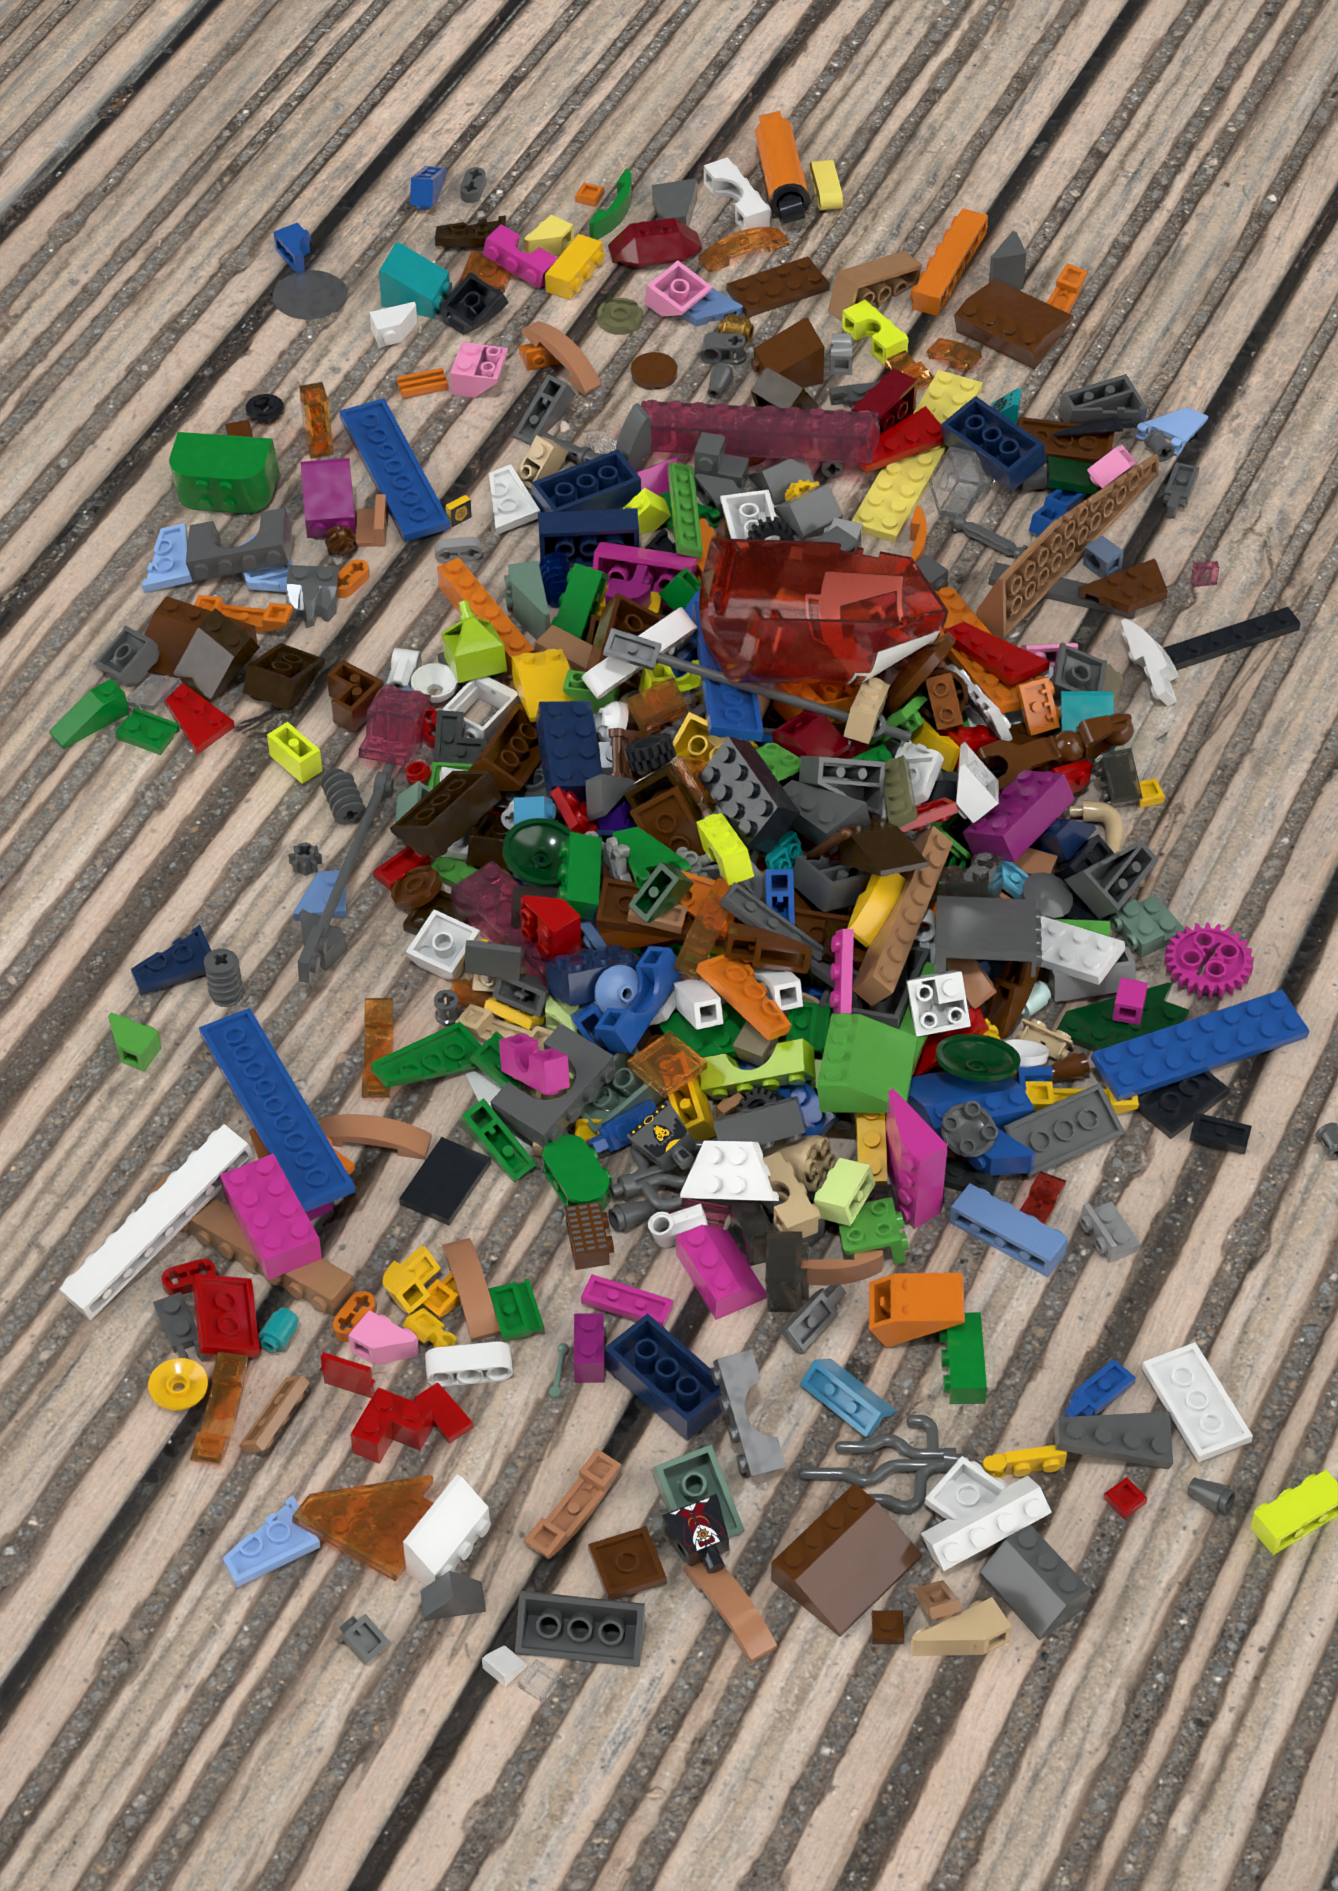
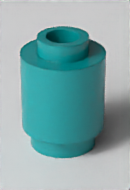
[258,1308,299,1352]

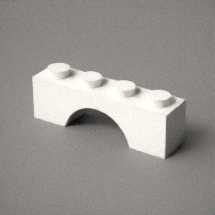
[704,157,772,235]
[921,1476,1052,1571]

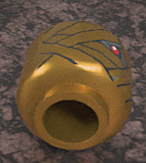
[718,314,754,345]

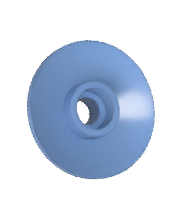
[595,965,638,1014]

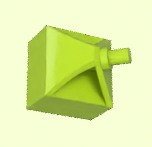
[441,600,507,683]

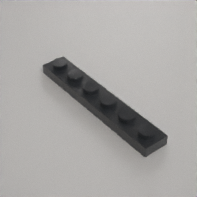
[1163,607,1301,671]

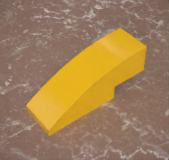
[847,873,906,948]

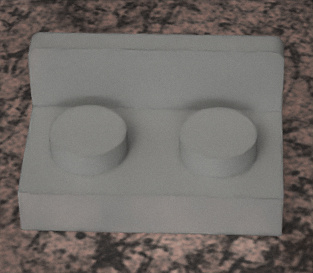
[1080,1202,1141,1263]

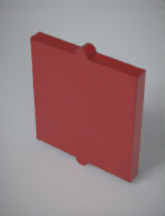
[320,1352,375,1398]

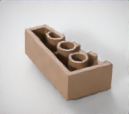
[828,251,922,322]

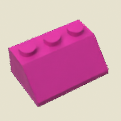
[676,1225,768,1320]

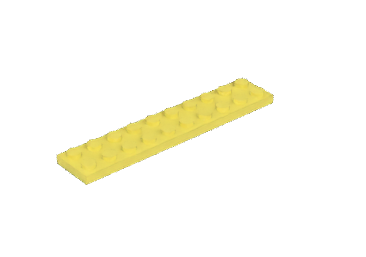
[852,370,983,543]

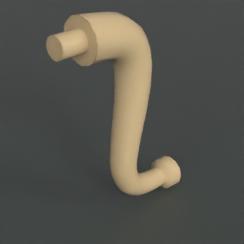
[1070,800,1145,887]

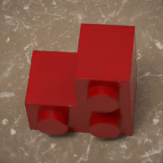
[350,1387,434,1464]

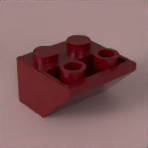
[772,710,849,758]

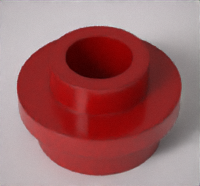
[406,761,432,785]

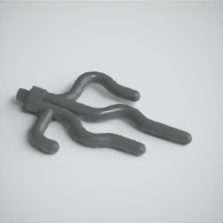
[609,1137,718,1211]
[799,1415,968,1513]

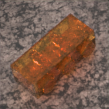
[299,382,334,459]

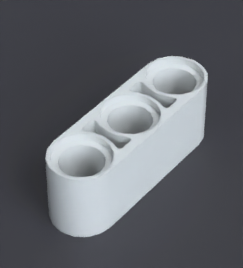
[425,1342,513,1387]

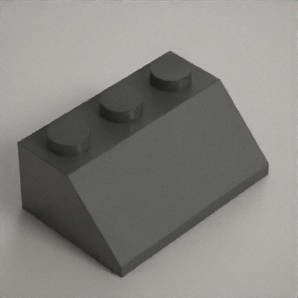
[979,1525,1090,1641]

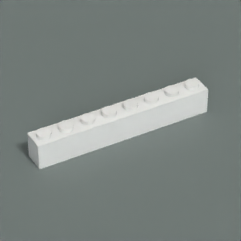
[60,1124,254,1321]

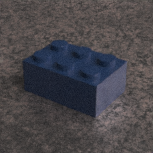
[546,944,642,1006]

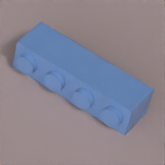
[950,1183,1068,1277]

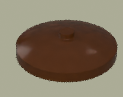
[882,632,956,718]

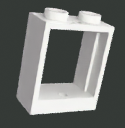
[442,676,521,742]

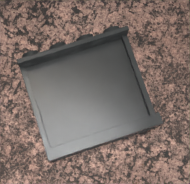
[934,896,1042,977]

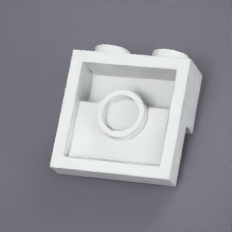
[925,1456,1008,1520]

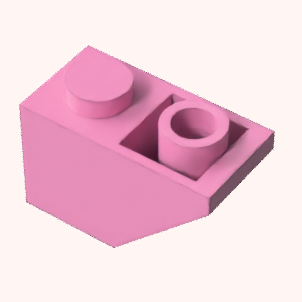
[1087,445,1138,489]
[348,1310,419,1365]

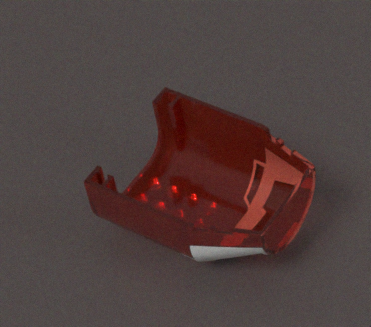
[699,538,949,685]

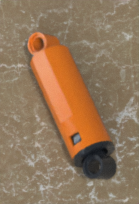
[755,111,810,224]

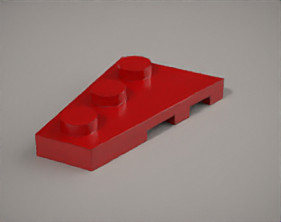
[163,682,235,755]

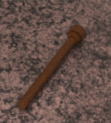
[792,828,851,868]

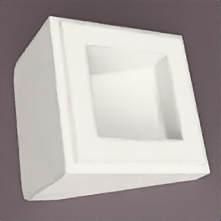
[482,1645,527,1687]

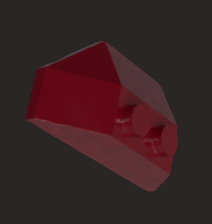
[608,218,702,267]

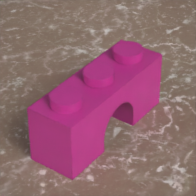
[483,224,558,289]
[499,1033,570,1095]

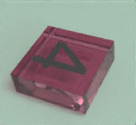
[1191,561,1219,587]

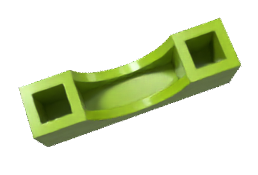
[700,1038,815,1100]

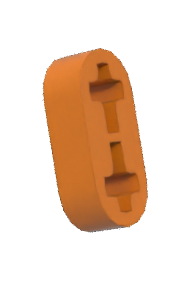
[337,559,370,598]
[333,1291,376,1342]

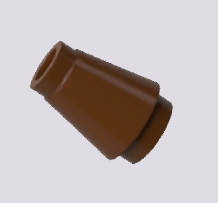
[1049,1052,1091,1082]

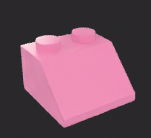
[644,261,713,317]

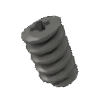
[320,768,366,825]
[204,948,244,1007]

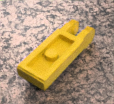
[982,1445,1067,1479]

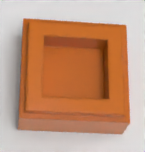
[575,182,605,207]

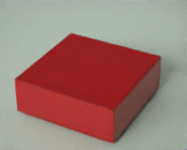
[1103,1477,1147,1519]

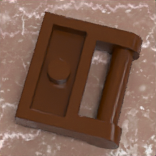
[608,728,651,782]

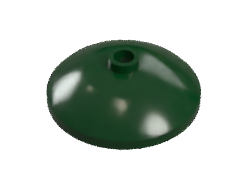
[502,818,572,887]
[936,1034,1021,1084]

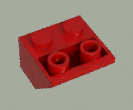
[520,895,581,961]

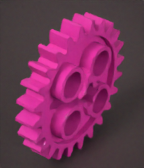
[1164,922,1254,999]

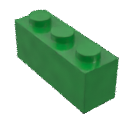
[551,563,609,642]
[557,832,602,920]
[939,1312,987,1404]

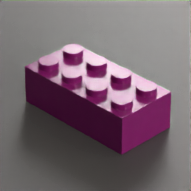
[963,770,1075,862]

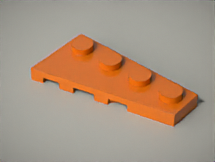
[696,954,792,1041]

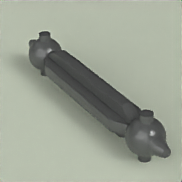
[948,514,1028,561]

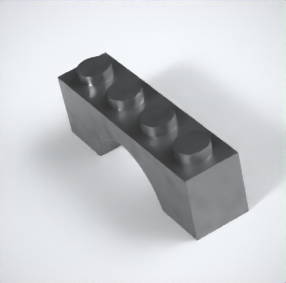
[711,1349,786,1478]

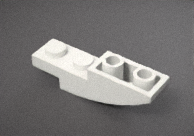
[1121,618,1179,706]

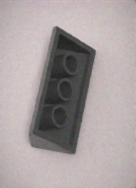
[515,1591,645,1666]

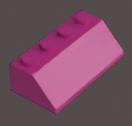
[593,542,698,611]

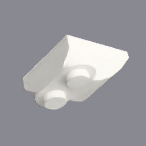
[406,910,480,980]

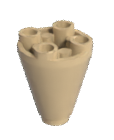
[761,1135,836,1192]

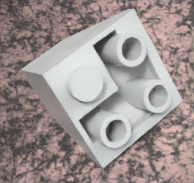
[906,970,971,1036]

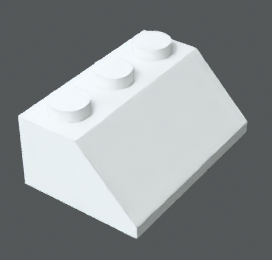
[720,490,783,564]
[956,742,999,823]
[403,1474,491,1586]

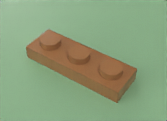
[239,1375,310,1454]

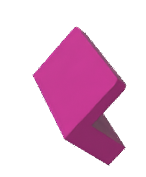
[636,457,678,495]

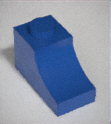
[273,222,311,274]

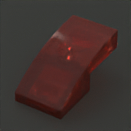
[1019,1171,1067,1225]

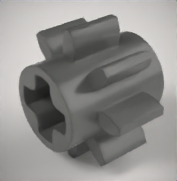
[288,842,322,876]

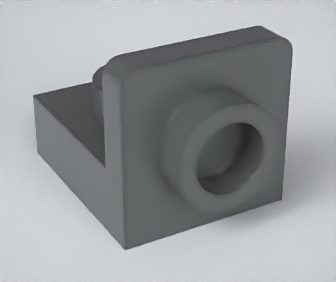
[336,1614,390,1665]

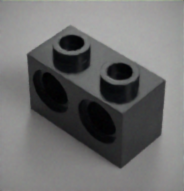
[1053,834,1114,893]

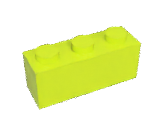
[1250,1470,1338,1555]

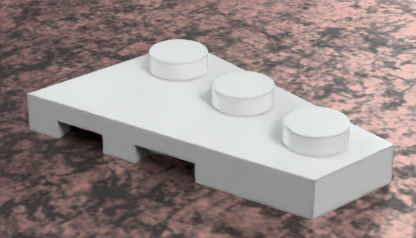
[489,464,541,535]

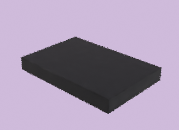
[1135,1071,1230,1139]
[399,1137,491,1226]

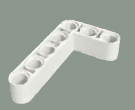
[581,607,698,699]

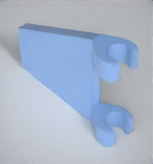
[1135,407,1208,455]

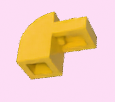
[383,1245,441,1315]

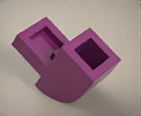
[605,564,651,608]

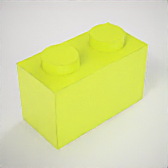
[267,722,323,784]

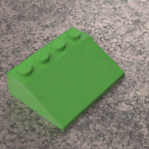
[817,1013,918,1113]

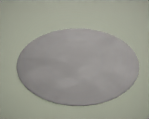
[273,270,347,319]

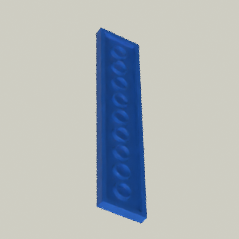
[199,1008,356,1212]

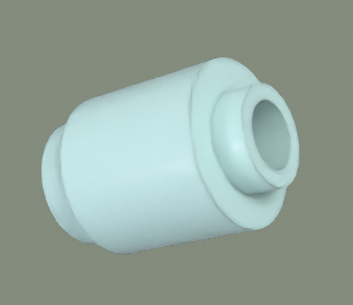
[1019,981,1051,1019]

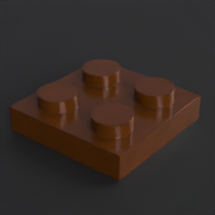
[588,1526,667,1600]

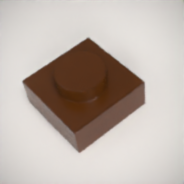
[871,1610,904,1644]

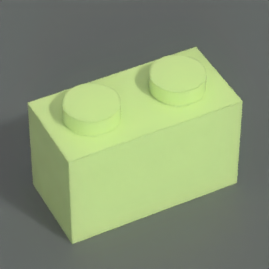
[814,1158,875,1226]

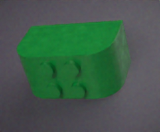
[169,432,280,514]

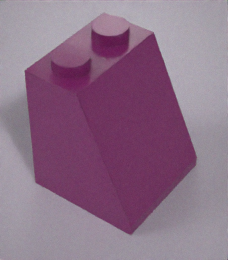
[300,458,356,538]

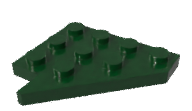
[1056,983,1189,1052]

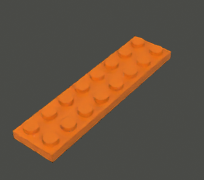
[907,587,1030,714]

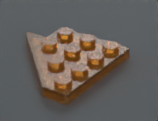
[292,1475,434,1581]

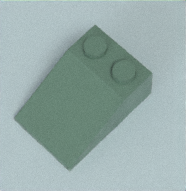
[504,561,550,640]
[580,1047,668,1135]
[651,1444,745,1537]

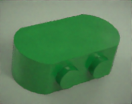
[542,1135,612,1212]

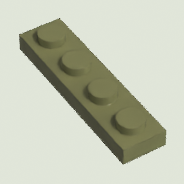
[884,755,918,828]

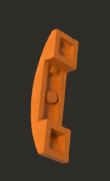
[1046,263,1088,313]
[894,506,927,575]
[194,595,294,632]

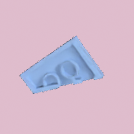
[142,523,192,593]

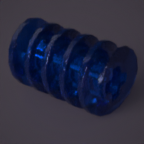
[539,552,570,608]

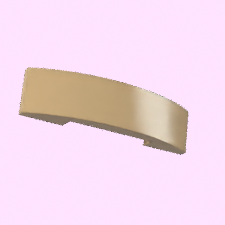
[455,1004,553,1051]

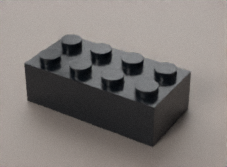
[698,736,800,853]

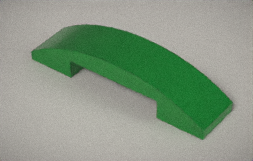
[589,168,632,240]

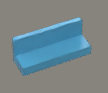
[800,1358,896,1437]

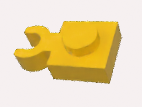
[403,1308,458,1348]

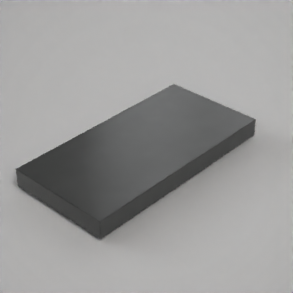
[1001,1083,1125,1179]

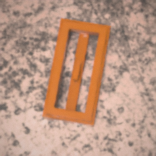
[397,368,449,398]

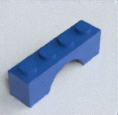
[594,946,685,1053]

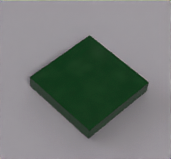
[1046,456,1098,495]

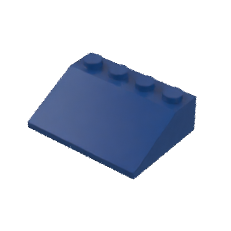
[907,1071,1035,1142]

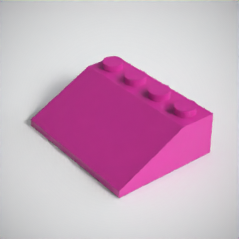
[886,1088,947,1229]

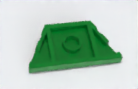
[657,1003,747,1064]

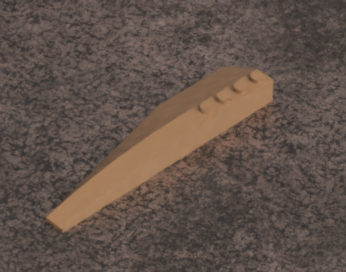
[976,454,1159,638]

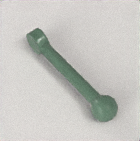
[549,1343,569,1399]

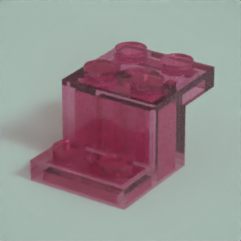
[358,686,431,767]

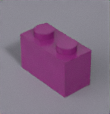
[574,1313,604,1383]

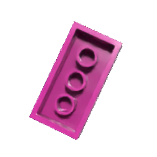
[220,1154,322,1280]

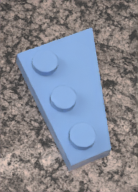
[223,1495,320,1587]

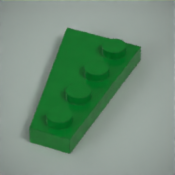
[370,1021,482,1088]

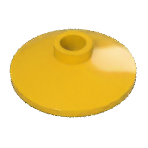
[148,1358,208,1411]

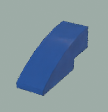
[1029,489,1087,535]

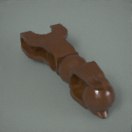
[976,713,1134,795]

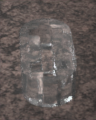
[586,431,617,454]

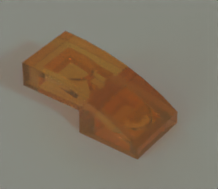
[927,338,982,370]
[885,350,934,389]

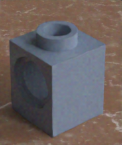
[1083,535,1124,578]

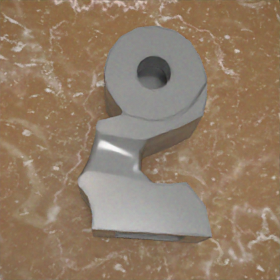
[830,333,852,375]

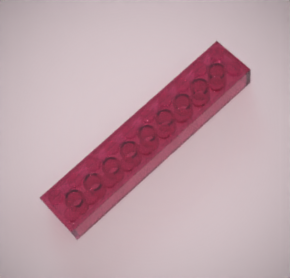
[641,400,880,463]

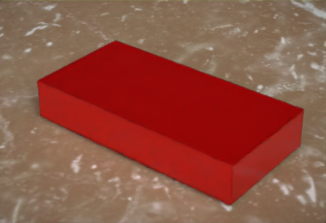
[373,846,431,891]
[414,1382,473,1443]

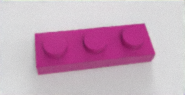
[830,929,854,1014]
[581,1274,673,1327]

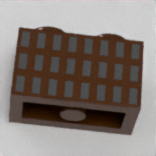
[565,1202,614,1270]

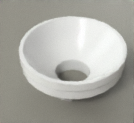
[411,663,458,703]
[594,701,628,742]
[1004,1039,1049,1067]

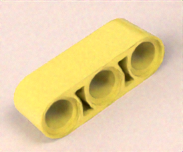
[810,159,843,211]

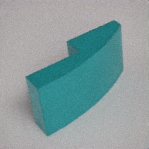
[765,831,803,869]

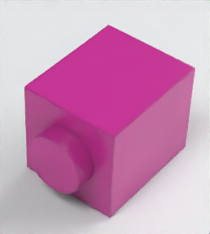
[1112,978,1148,1025]

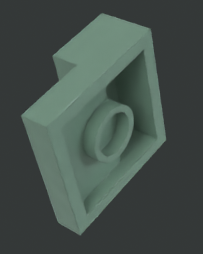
[1110,895,1185,958]

